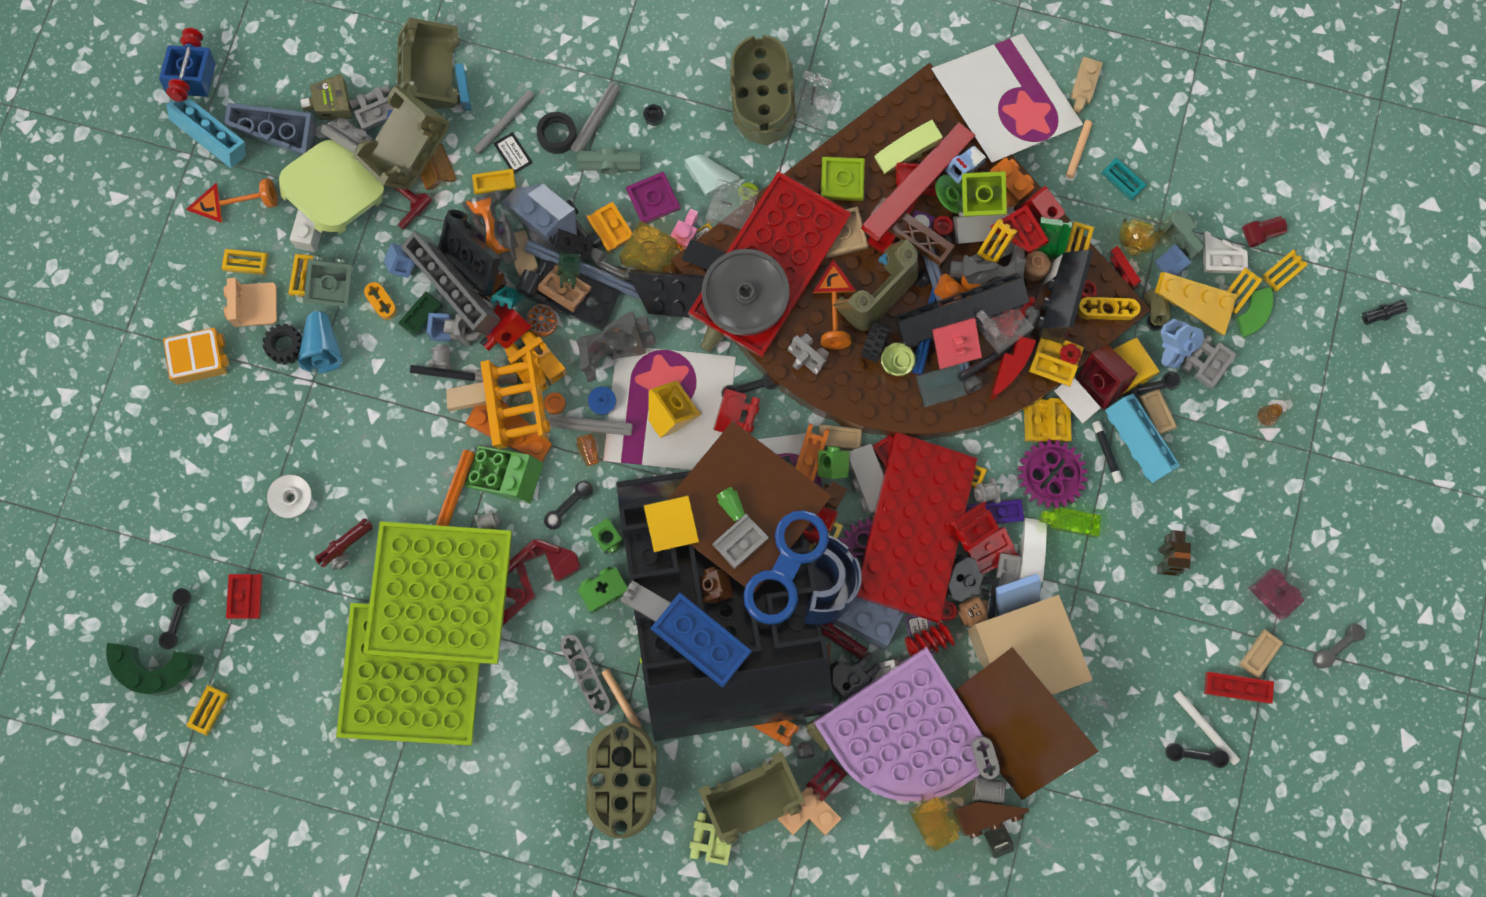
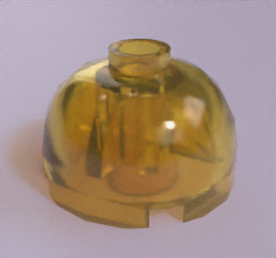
[1119,218,1163,256]

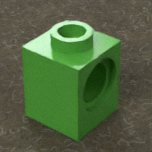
[818,446,849,479]
[589,518,623,554]

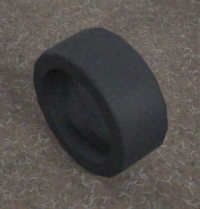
[536,112,577,154]

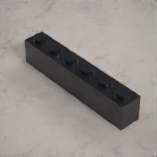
[894,273,1029,347]

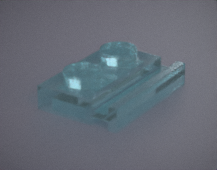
[916,364,967,407]

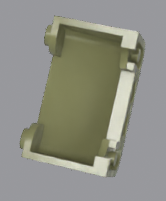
[397,17,460,109]
[353,86,450,190]
[833,239,918,331]
[698,751,805,845]

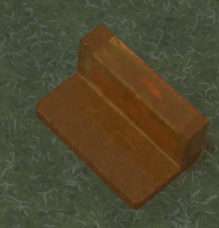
[420,143,457,190]

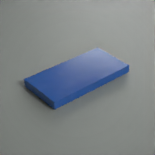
[650,593,752,688]

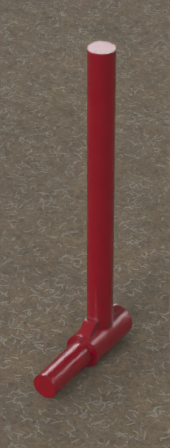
[394,188,433,230]

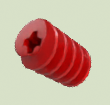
[904,621,955,657]

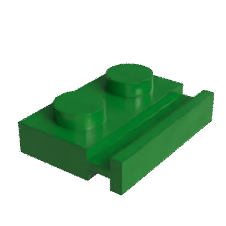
[1036,217,1072,259]

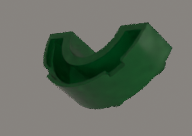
[106,643,204,696]

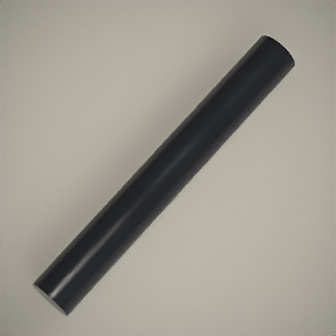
[957,344,1012,382]
[410,365,475,381]

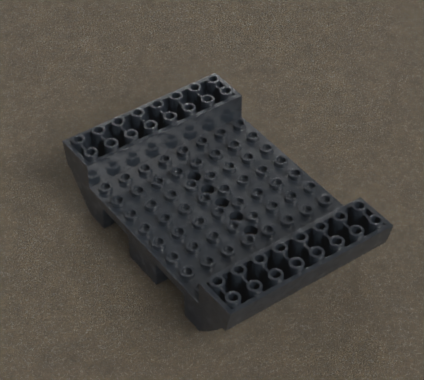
[616,455,833,742]

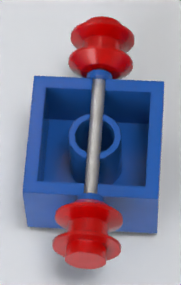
[159,28,216,102]

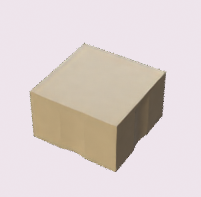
[967,595,1092,695]

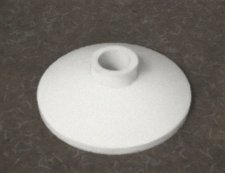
[267,475,312,518]

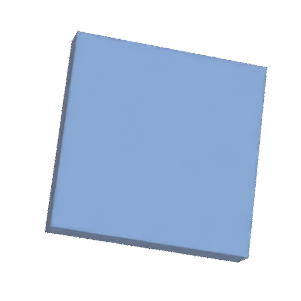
[996,574,1041,616]

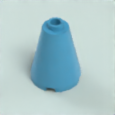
[298,311,343,373]

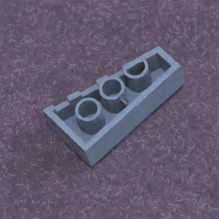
[224,103,317,156]

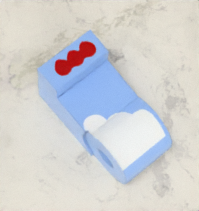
[945,146,987,184]

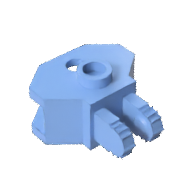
[1160,319,1204,369]

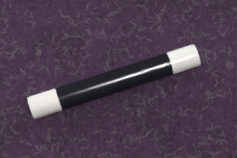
[1092,421,1123,484]

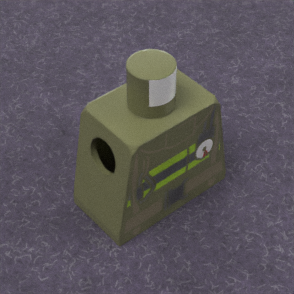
[301,74,353,120]

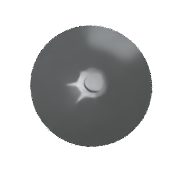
[702,249,789,336]

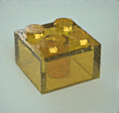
[619,220,678,272]
[908,796,960,851]

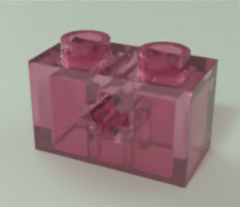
[1248,568,1304,620]

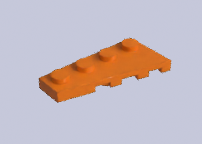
[465,399,552,462]

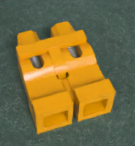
[504,331,567,397]

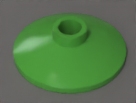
[935,175,963,214]

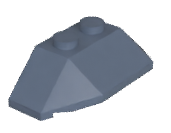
[501,184,577,255]

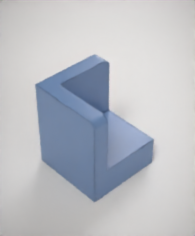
[384,243,415,278]
[1155,244,1192,276]
[427,313,453,342]

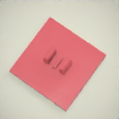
[932,318,982,369]

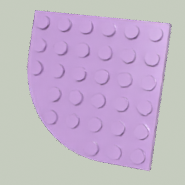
[813,647,999,801]

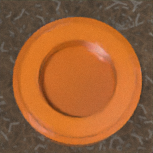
[544,392,566,415]

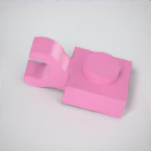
[669,209,698,248]

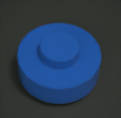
[588,386,616,415]

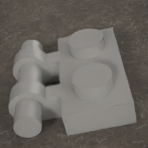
[349,85,394,131]
[1182,335,1237,389]

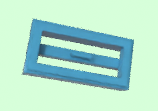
[455,63,472,111]

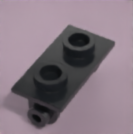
[548,228,594,262]

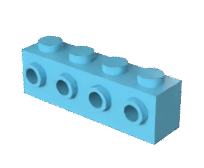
[166,97,246,168]
[1105,394,1180,483]

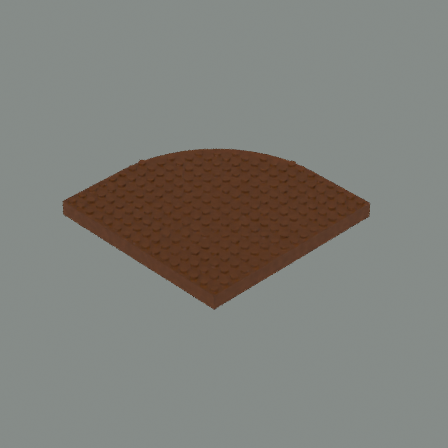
[671,63,1150,440]

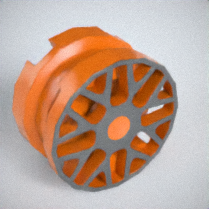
[526,304,557,337]

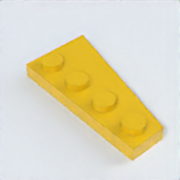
[1155,272,1237,335]

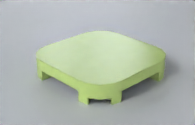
[279,140,384,234]

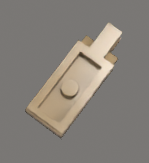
[1071,57,1103,114]

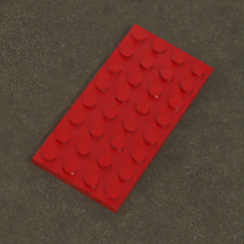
[688,171,851,358]
[856,433,978,623]

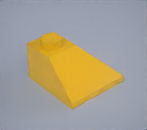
[649,380,701,438]

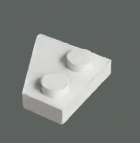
[1202,231,1248,274]

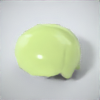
[881,343,916,376]

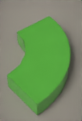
[1236,287,1273,338]

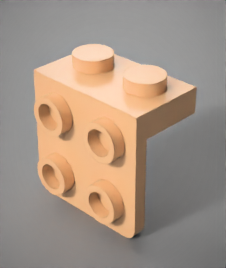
[224,278,277,327]

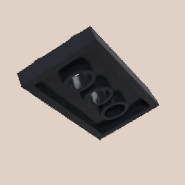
[438,209,501,296]
[515,259,620,331]

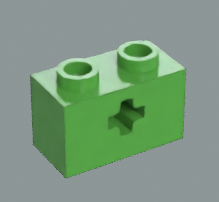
[577,567,628,615]

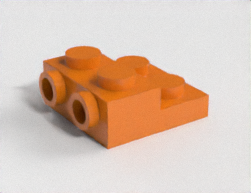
[990,157,1035,208]

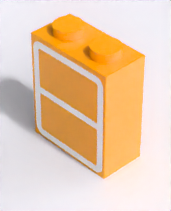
[163,328,229,385]

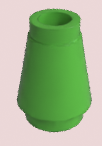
[716,487,745,522]

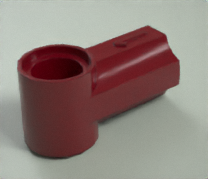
[1241,216,1288,248]

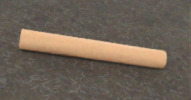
[1066,120,1093,179]
[601,668,642,728]

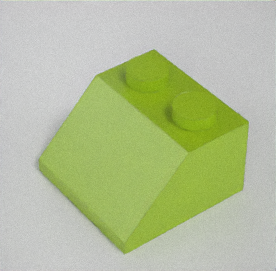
[962,171,1007,217]

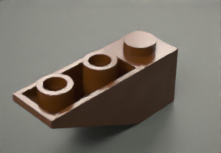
[953,802,1029,839]

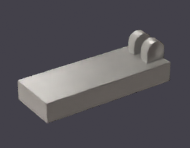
[621,581,671,622]

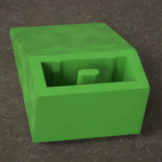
[465,446,544,504]

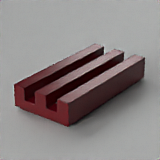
[806,758,847,802]

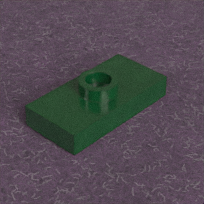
[398,291,443,338]

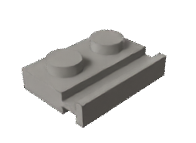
[321,117,374,154]
[712,514,769,569]

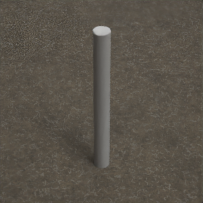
[473,90,535,154]

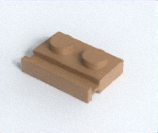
[538,265,591,312]

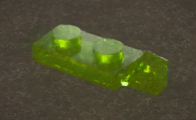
[1039,507,1101,538]

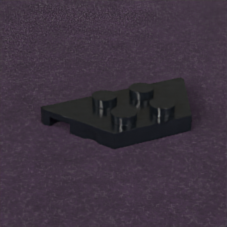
[628,269,705,318]

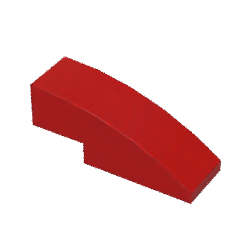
[990,335,1036,400]

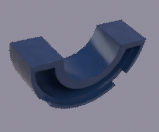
[804,535,862,625]

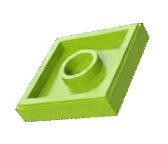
[821,157,865,201]

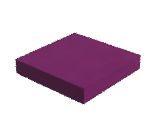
[625,171,681,226]

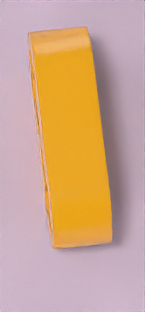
[364,282,397,320]

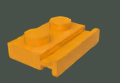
[586,202,634,253]

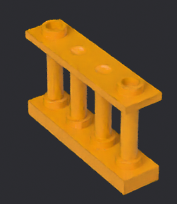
[480,351,550,449]

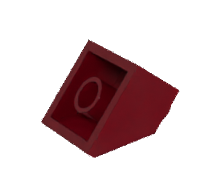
[1076,345,1138,410]

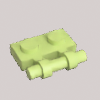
[689,812,731,865]

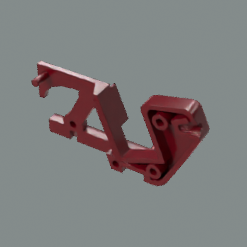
[503,539,581,626]

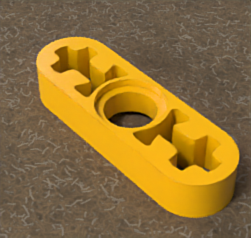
[1077,297,1140,320]

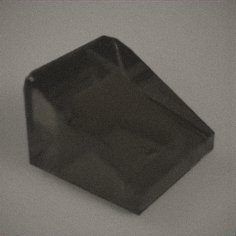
[983,825,1014,859]

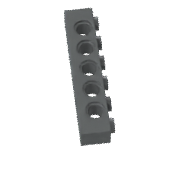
[401,231,501,335]

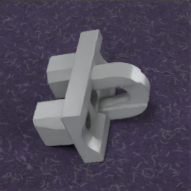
[444,314,482,346]
[787,334,829,375]

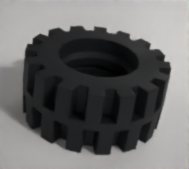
[861,320,891,363]
[262,324,302,365]

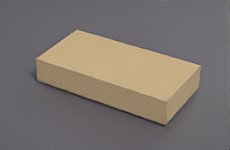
[446,382,486,412]
[1138,389,1177,435]
[818,424,862,451]
[1239,629,1283,678]

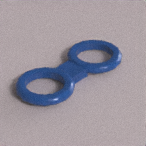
[743,510,829,625]

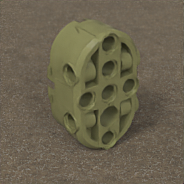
[730,35,796,145]
[586,722,657,839]

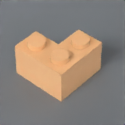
[777,787,841,835]

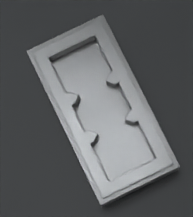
[996,553,1023,587]

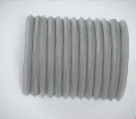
[972,777,1005,805]

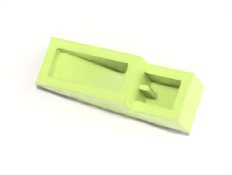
[874,120,943,175]

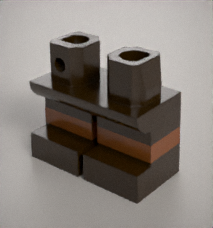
[1157,530,1191,576]

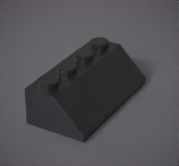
[1036,250,1093,344]

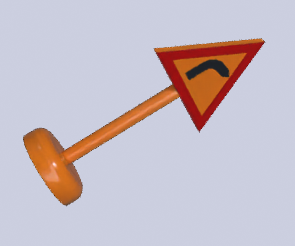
[185,178,278,223]
[813,259,856,350]

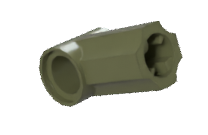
[1144,287,1170,326]

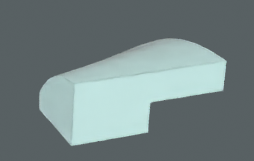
[685,154,740,197]

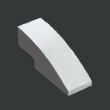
[1019,518,1047,583]

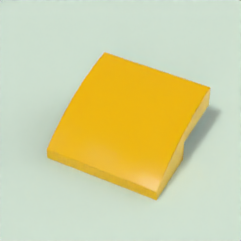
[1029,338,1084,387]
[1113,338,1161,395]
[1024,398,1072,443]
[644,496,699,552]

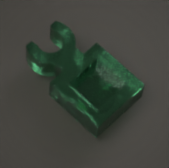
[557,252,580,289]

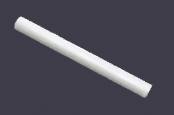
[1173,690,1240,765]

